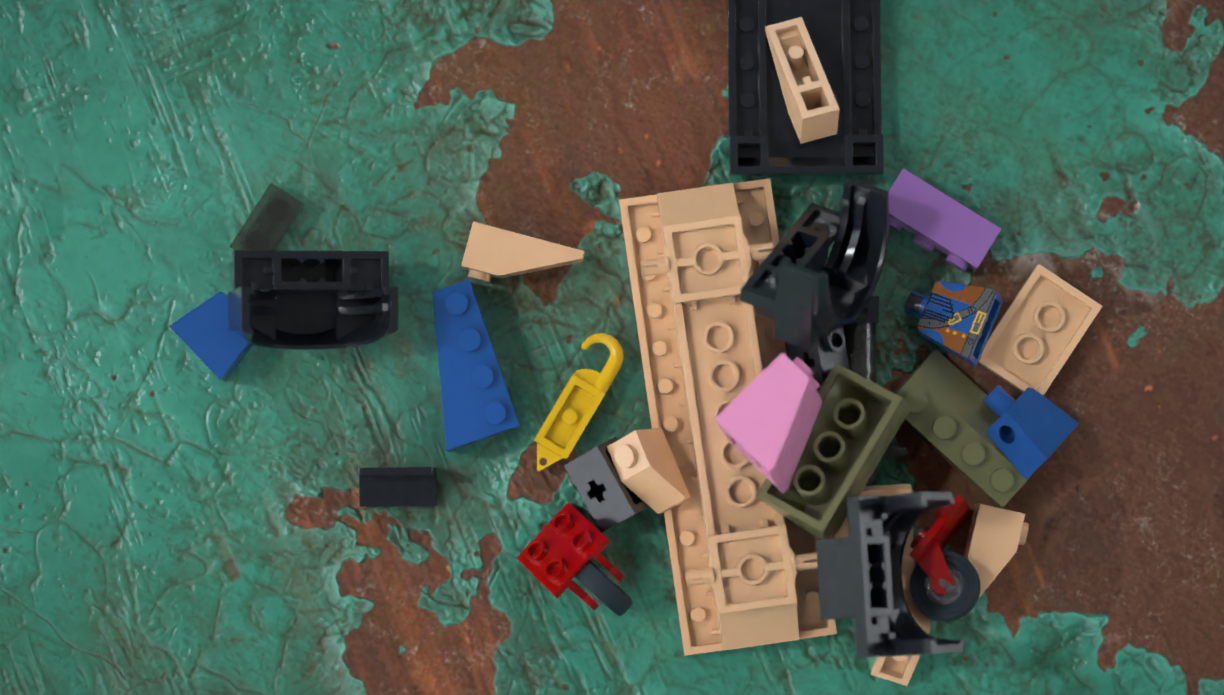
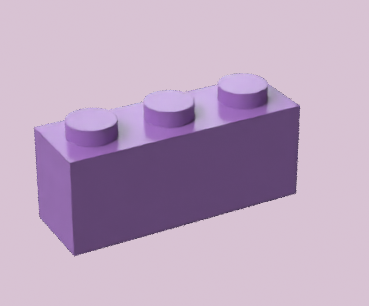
[888,168,1001,272]

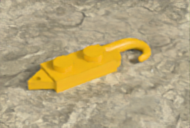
[534,333,624,472]

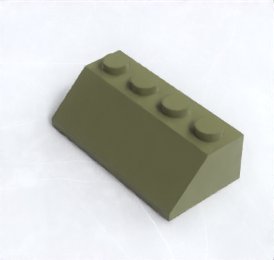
[894,348,1034,508]
[756,363,909,540]

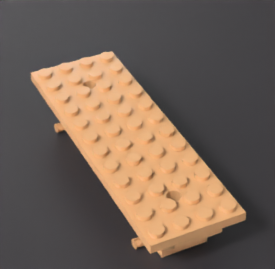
[619,178,837,656]

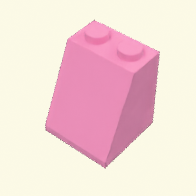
[714,352,823,493]

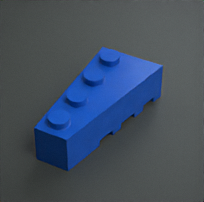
[433,280,521,452]

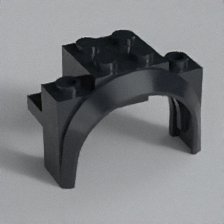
[740,178,889,351]
[228,250,399,350]
[816,492,964,658]

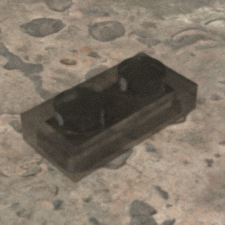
[229,183,304,250]

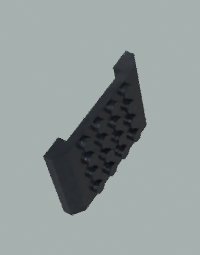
[727,0,884,176]

